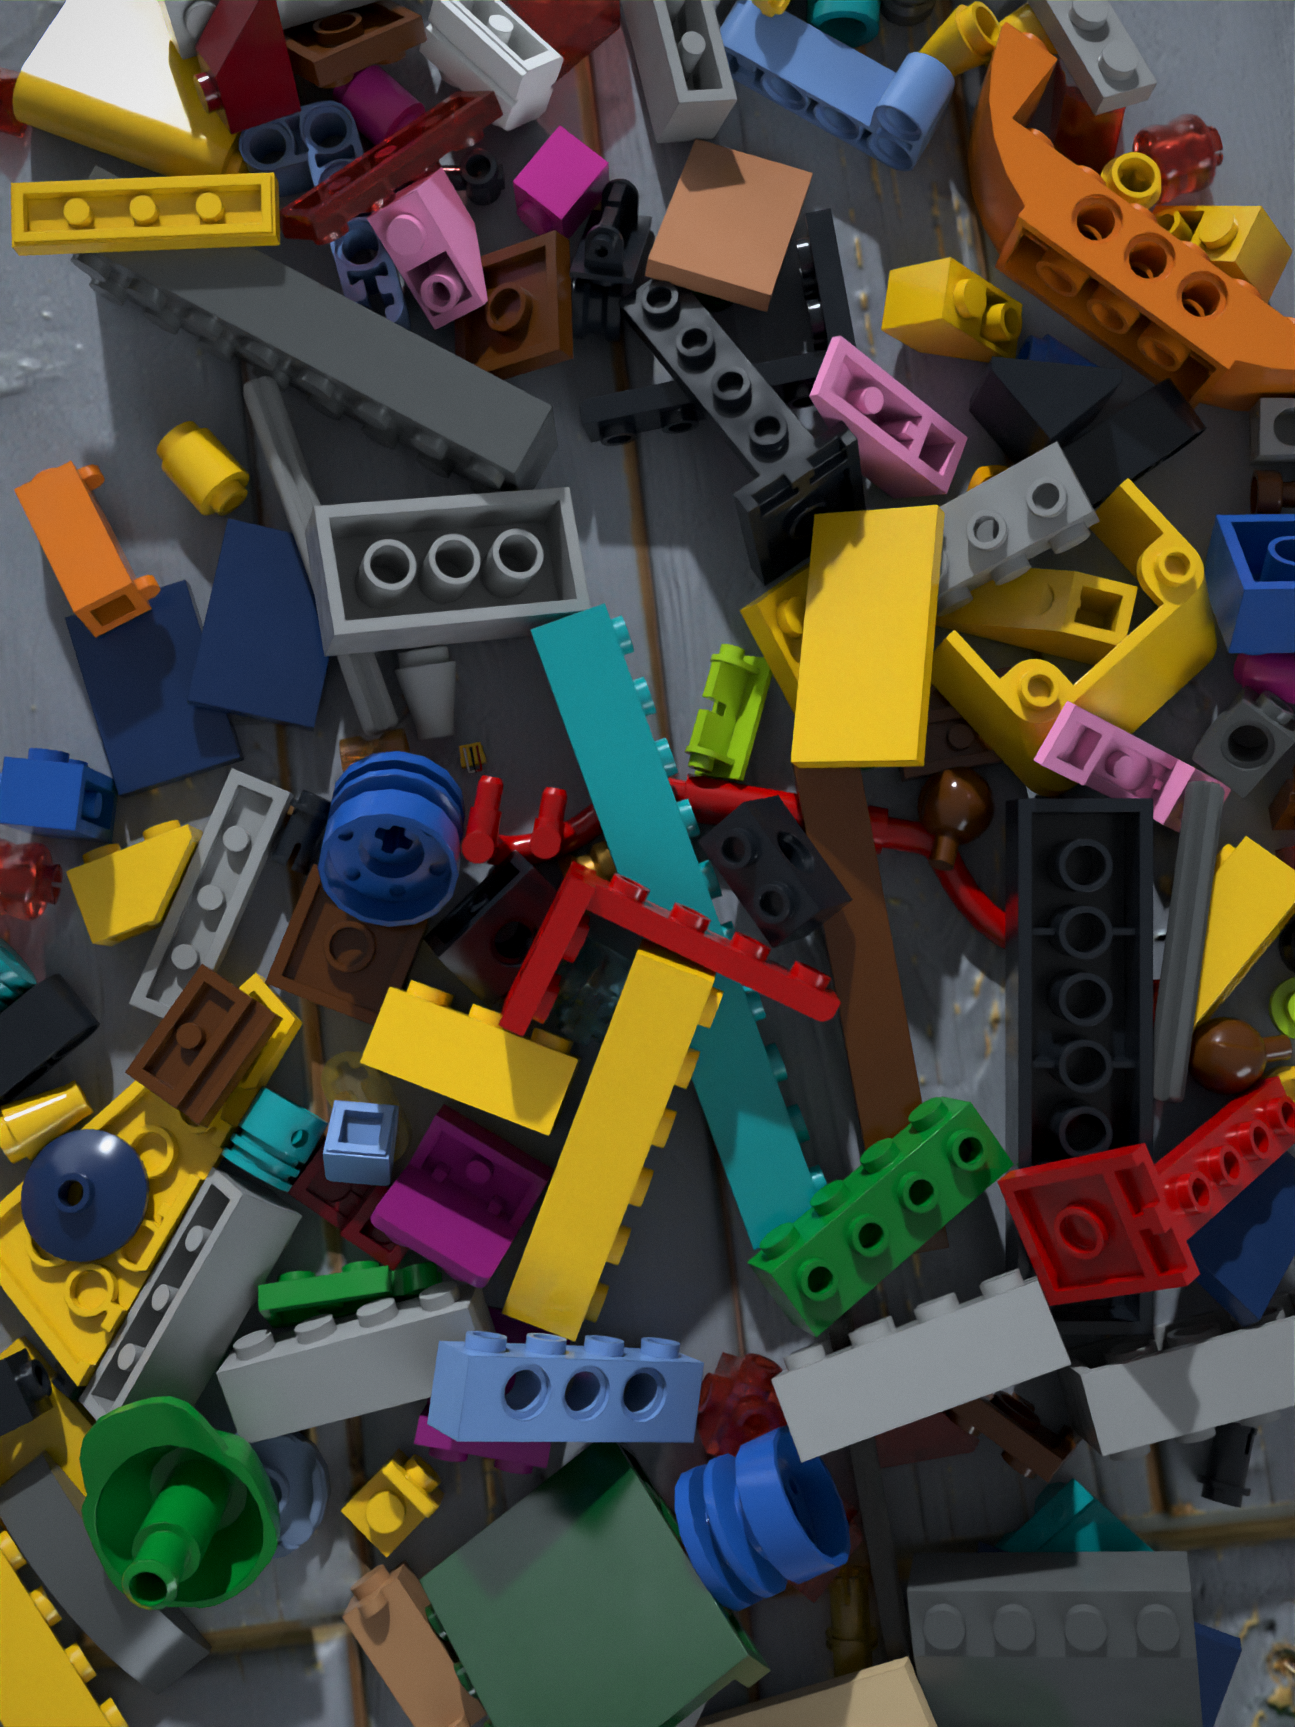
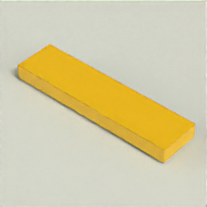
[11,172,280,256]

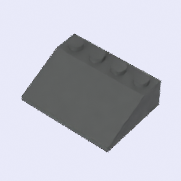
[907,1551,1203,1727]

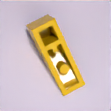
[1192,836,1295,1034]

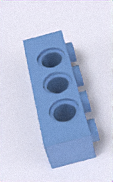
[427,1331,704,1443]

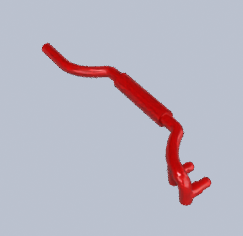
[461,773,1005,949]

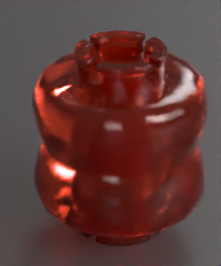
[1128,113,1223,205]
[0,838,63,921]

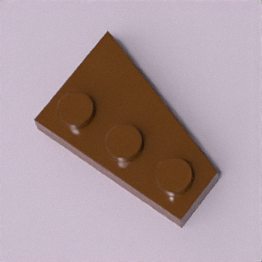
[946,1390,1083,1483]

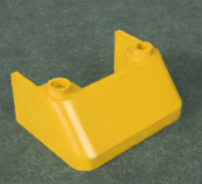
[931,478,1217,797]

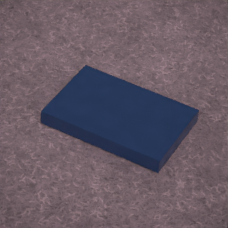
[187,518,330,732]
[65,580,244,798]
[1187,1151,1295,1328]

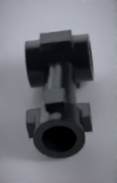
[386,148,505,206]

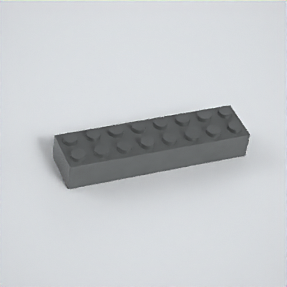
[71,166,558,494]

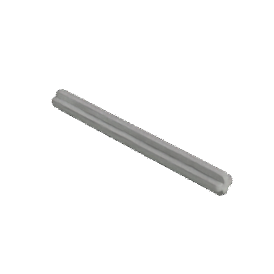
[243,376,398,736]

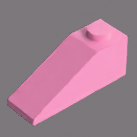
[809,336,968,499]

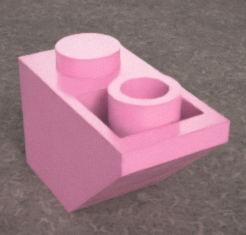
[367,167,488,330]

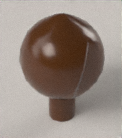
[917,766,995,871]
[1188,1016,1293,1095]

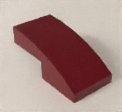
[287,1136,410,1271]

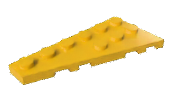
[0,973,303,1387]

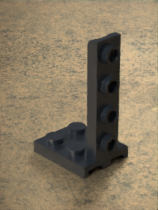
[580,208,856,446]
[618,278,866,586]

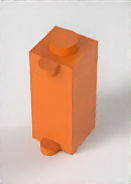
[14,461,160,638]

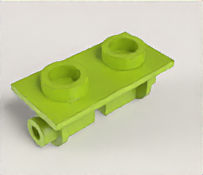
[685,644,773,781]

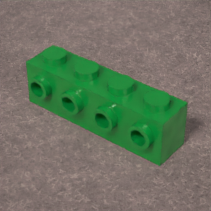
[747,1096,1014,1337]

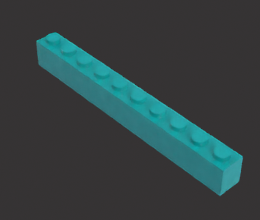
[530,603,827,1250]

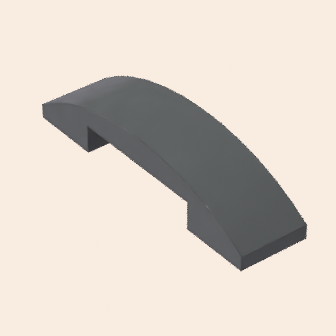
[0,1450,212,1695]

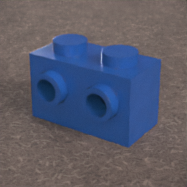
[0,748,118,844]

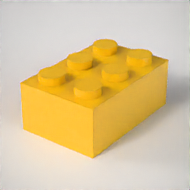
[360,980,582,1136]

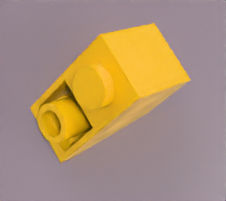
[1152,205,1293,304]
[881,257,1023,363]
[66,820,203,947]

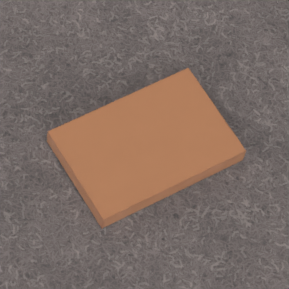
[645,139,813,312]

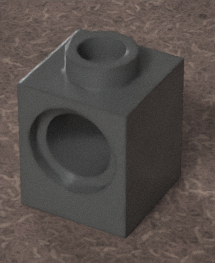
[1192,685,1295,799]

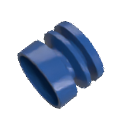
[317,751,466,927]
[674,1425,851,1612]

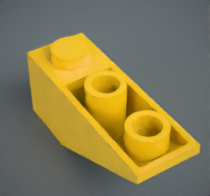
[936,568,1138,666]

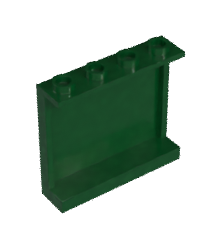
[419,1442,771,1727]

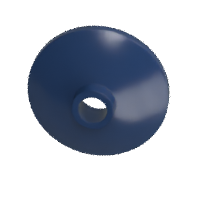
[21,1129,149,1262]

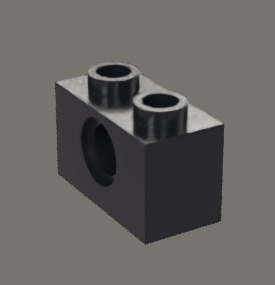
[698,795,853,948]
[423,849,557,1009]

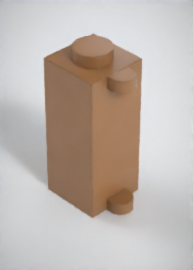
[342,1560,487,1727]

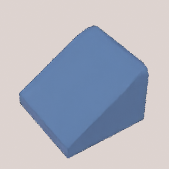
[323,1100,399,1186]

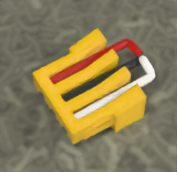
[459,742,487,773]

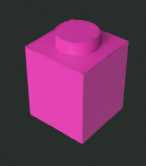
[513,125,609,239]

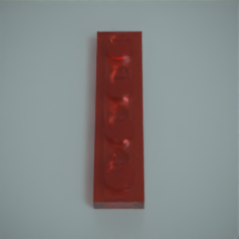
[279,91,503,245]

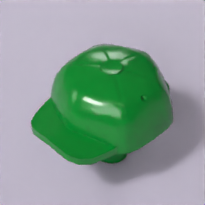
[79,1396,281,1610]

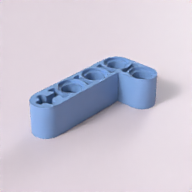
[720,0,955,171]
[239,100,411,331]

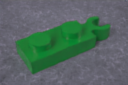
[258,1261,443,1329]

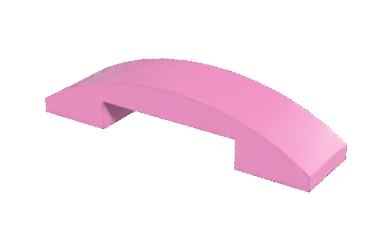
[1033,701,1231,833]

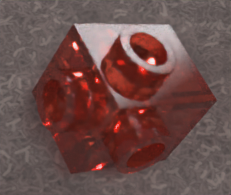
[696,1352,787,1457]

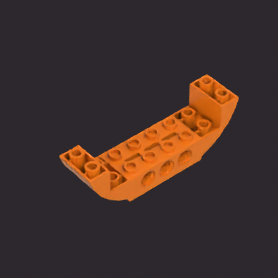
[967,22,1295,411]

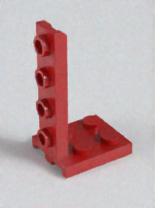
[498,860,841,1037]
[997,1076,1295,1306]

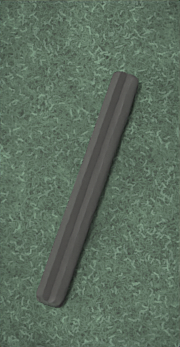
[1153,781,1225,1103]

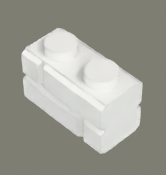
[419,0,564,132]

